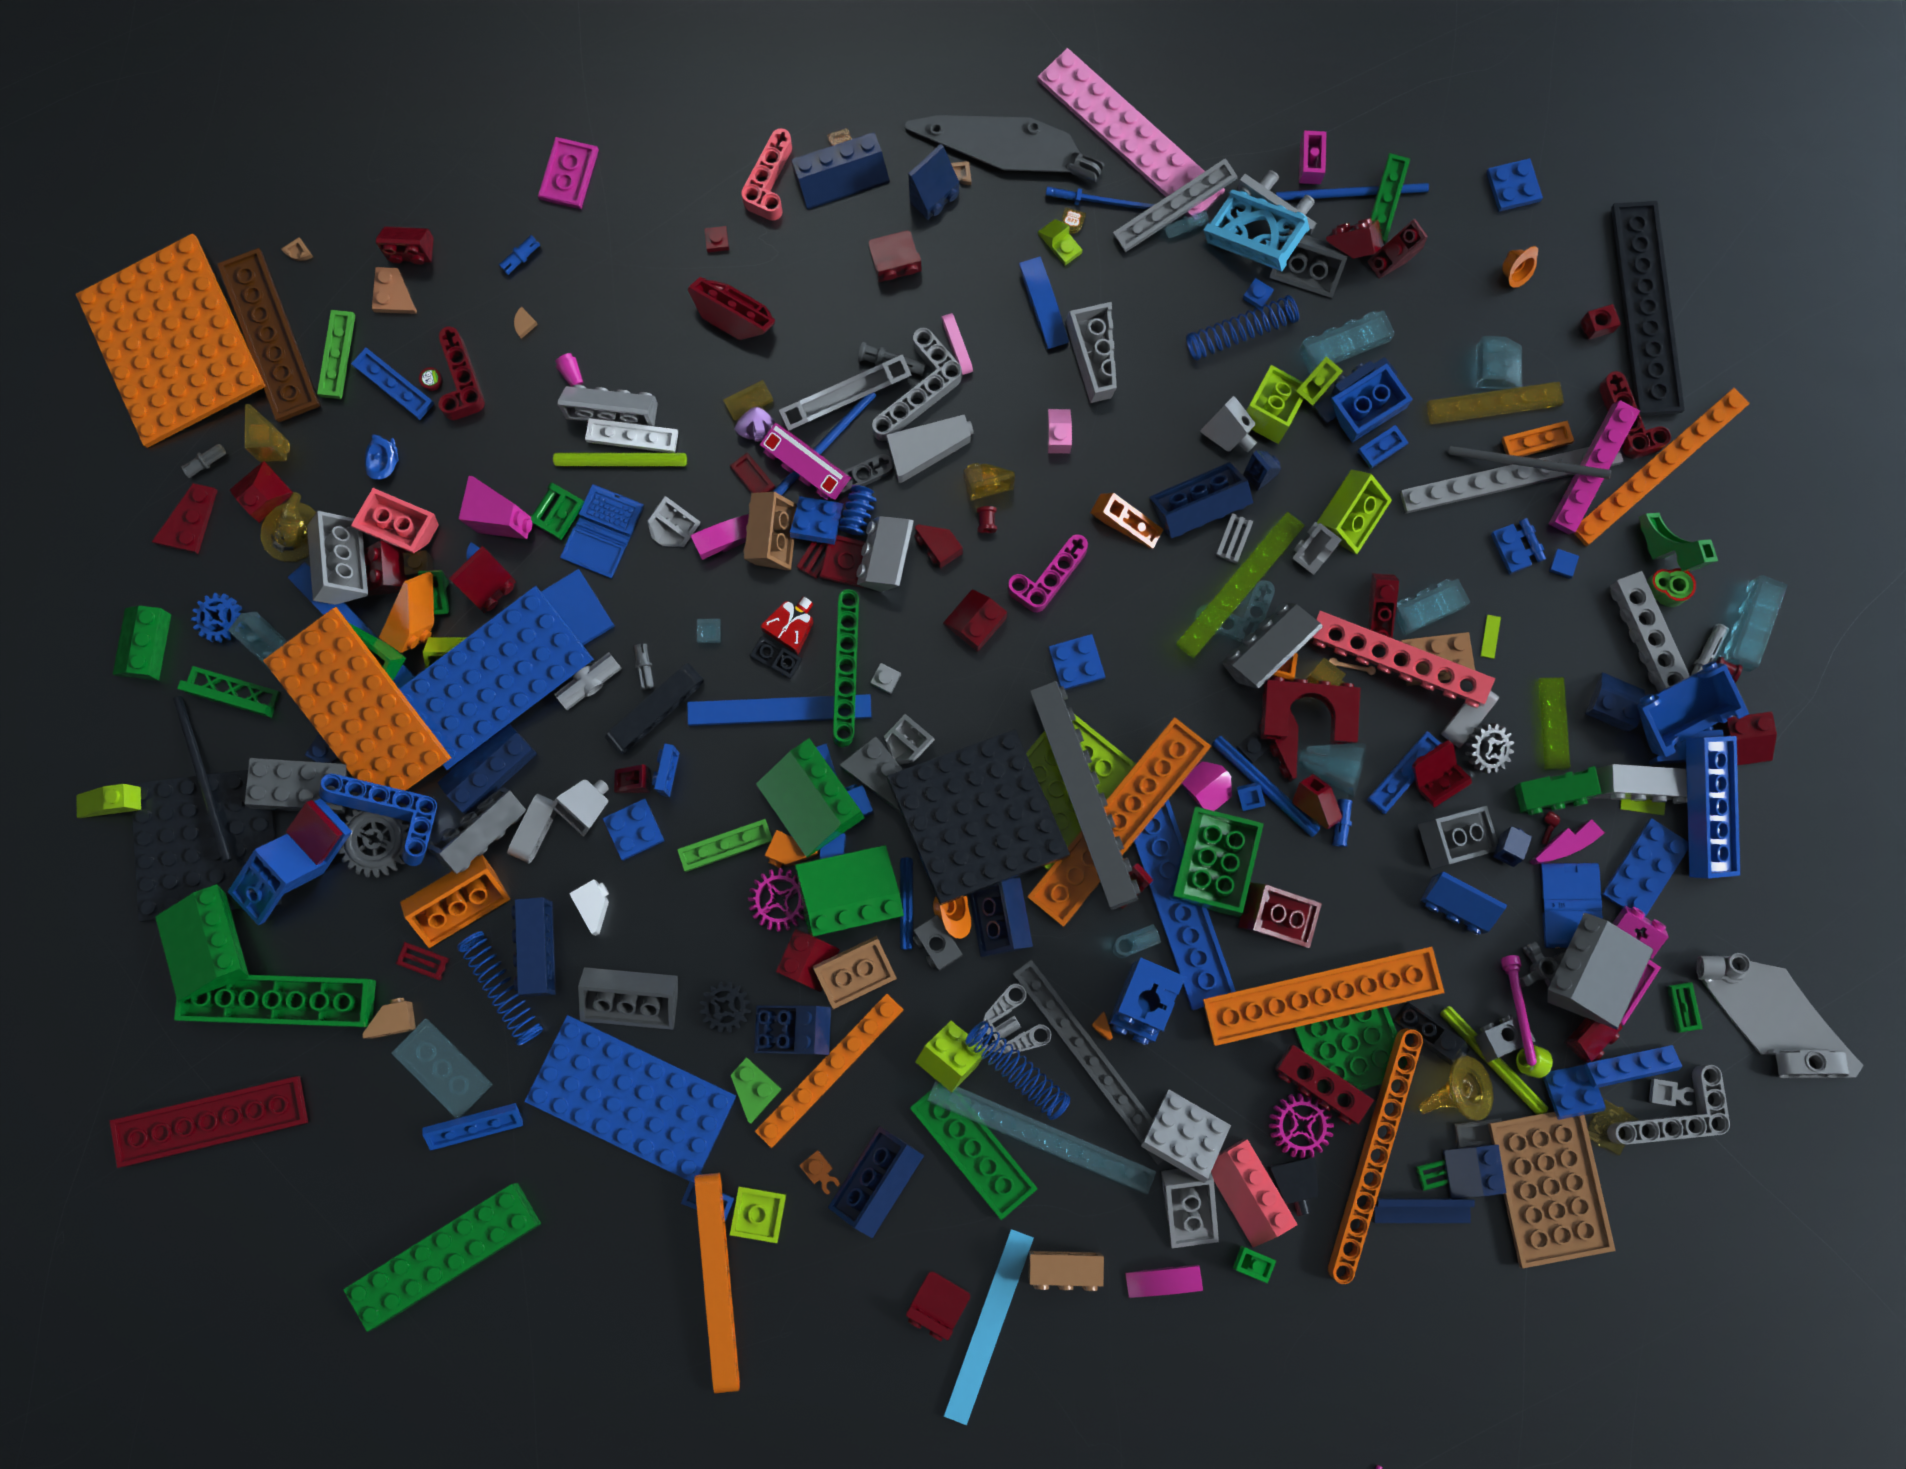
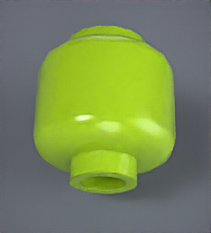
[1516,1045,1553,1078]

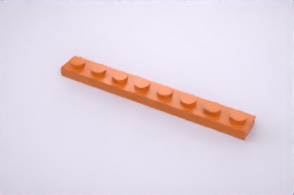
[755,994,904,1148]

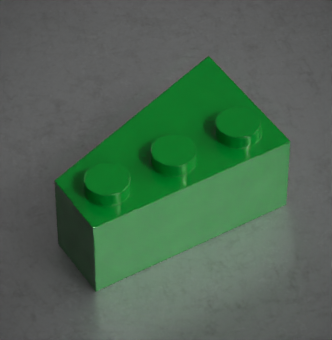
[1514,766,1602,815]

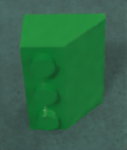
[112,606,171,680]

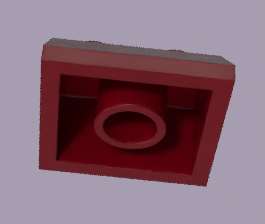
[943,589,1007,652]
[1717,712,1777,766]
[776,929,840,992]
[1563,1018,1623,1062]

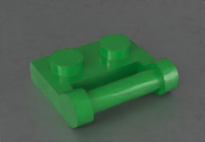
[529,482,584,540]

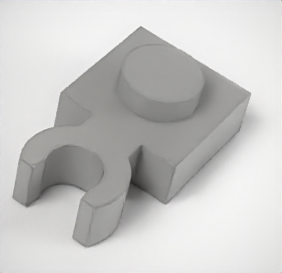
[1649,1079,1694,1106]

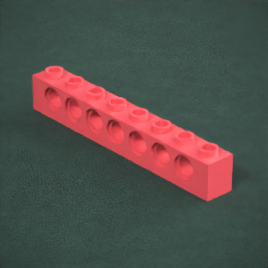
[1311,611,1496,708]

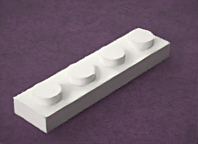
[585,418,678,453]

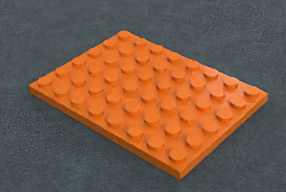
[76,233,266,448]

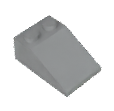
[1161,1169,1219,1248]

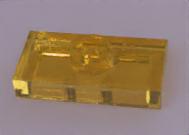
[723,380,774,421]

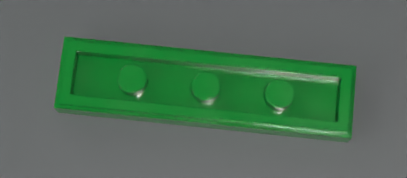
[1370,153,1410,245]

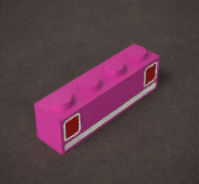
[760,423,851,500]

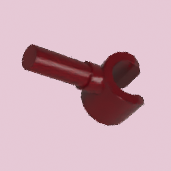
[1542,812,1560,845]

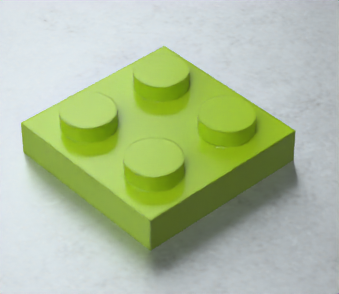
[730,1186,786,1243]

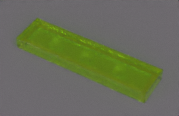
[1539,677,1570,769]

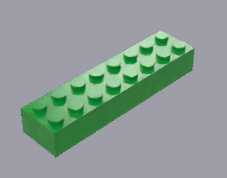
[174,975,376,1028]
[343,1183,541,1332]

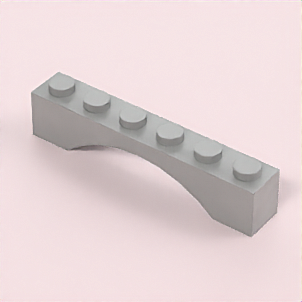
[779,354,911,431]

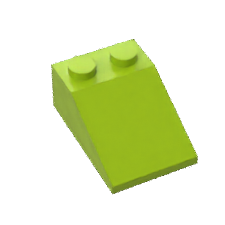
[1246,365,1304,444]

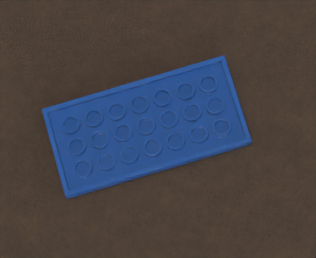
[400,586,594,770]
[524,1015,737,1182]

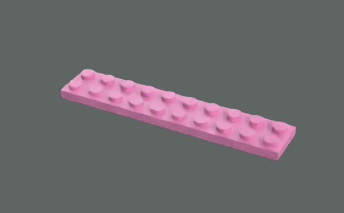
[1037,48,1225,222]

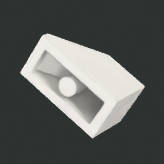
[569,880,609,936]

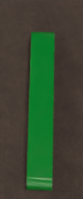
[832,589,859,747]

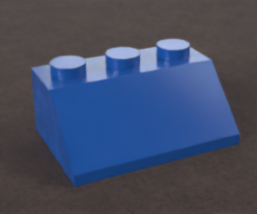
[1331,363,1413,443]
[1420,871,1507,935]

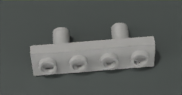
[1237,170,1317,236]

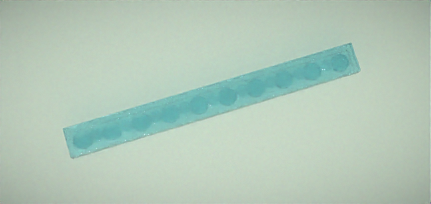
[927,1080,1156,1195]

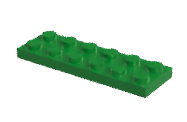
[910,1083,1038,1220]

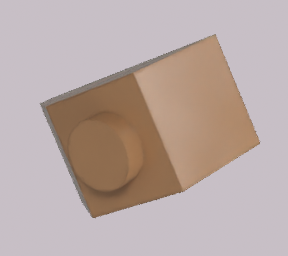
[363,998,416,1039]

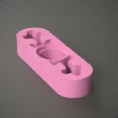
[941,313,973,375]

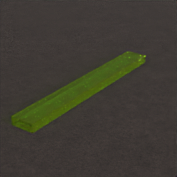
[1176,512,1305,659]

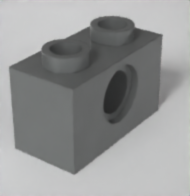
[912,915,963,971]
[1474,1015,1536,1063]

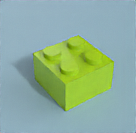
[916,1021,987,1093]

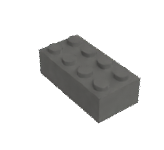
[245,758,349,814]

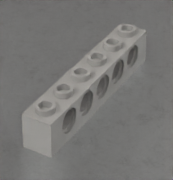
[1610,571,1690,693]

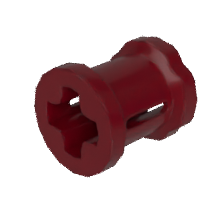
[977,506,997,533]
[1715,656,1743,683]

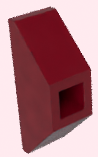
[1367,219,1428,279]

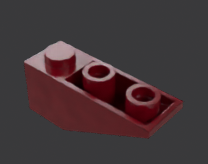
[1369,573,1399,639]
[1259,710,1298,783]

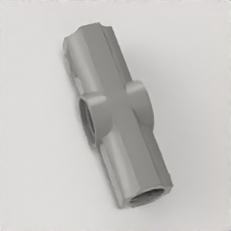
[554,652,622,710]

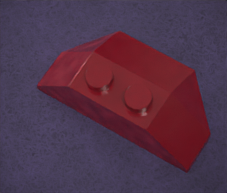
[688,277,775,340]

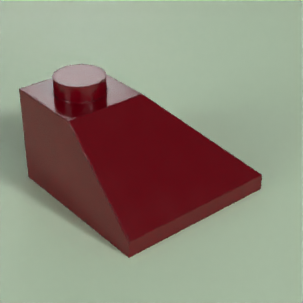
[229,461,294,523]

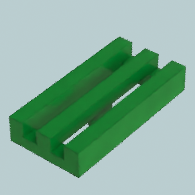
[1667,982,1703,1033]
[1415,1159,1448,1191]

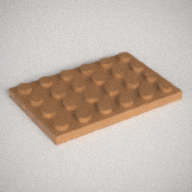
[1488,1111,1616,1269]

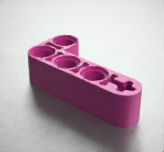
[1008,535,1088,613]

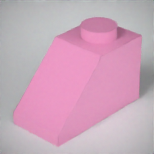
[1048,409,1072,453]

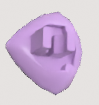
[734,407,775,442]

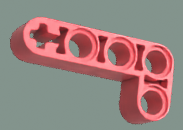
[741,128,792,221]

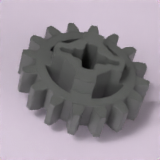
[1466,723,1514,773]

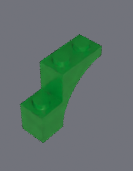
[1639,513,1718,572]

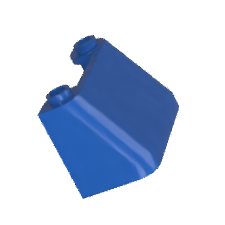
[1637,661,1749,757]

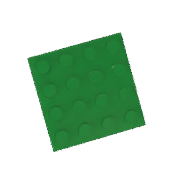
[1294,1006,1407,1099]

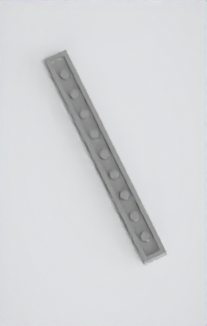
[1400,447,1623,514]

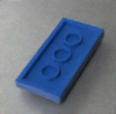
[1601,818,1689,917]

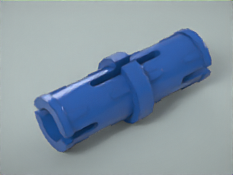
[498,235,541,275]
[1332,799,1353,847]

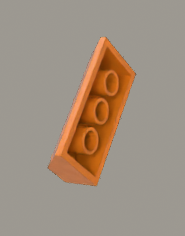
[400,855,510,948]

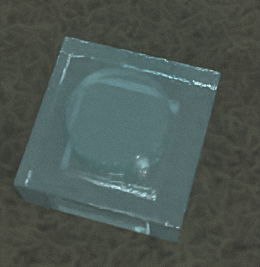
[697,619,721,643]

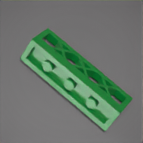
[177,666,281,718]

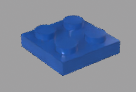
[1486,158,1543,212]
[790,496,844,545]
[1048,634,1105,690]
[652,743,680,797]
[603,799,665,861]
[1543,1064,1606,1120]

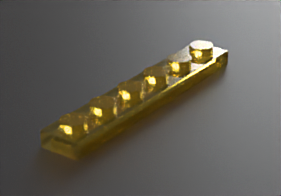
[1427,382,1564,424]

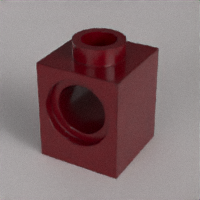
[1581,304,1621,340]

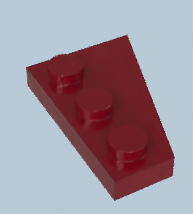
[152,483,218,554]

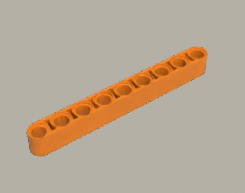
[695,1173,740,1393]

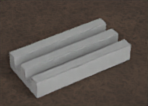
[1216,513,1253,564]

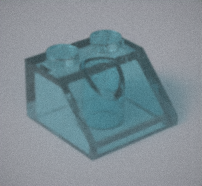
[1476,336,1522,390]

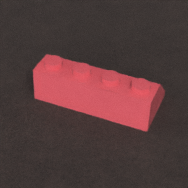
[1211,1139,1298,1248]

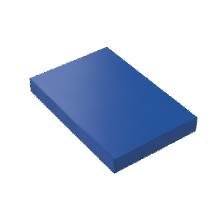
[541,569,615,646]

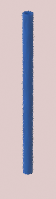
[1275,183,1429,201]
[773,392,876,495]

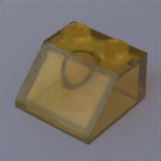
[245,404,290,462]

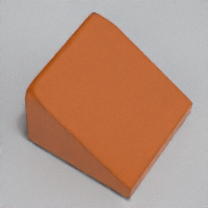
[1091,1011,1113,1041]

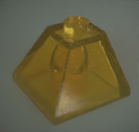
[963,463,1015,501]

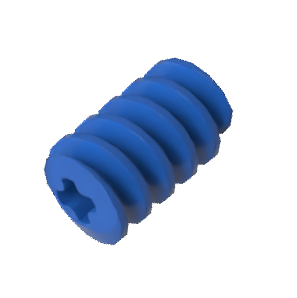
[838,485,877,535]

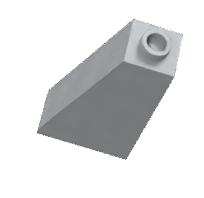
[887,414,974,483]

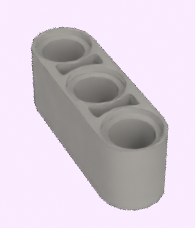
[1441,691,1499,748]
[507,794,557,864]

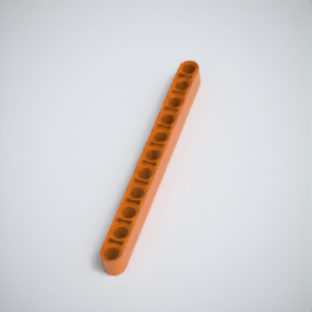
[1328,1028,1423,1284]

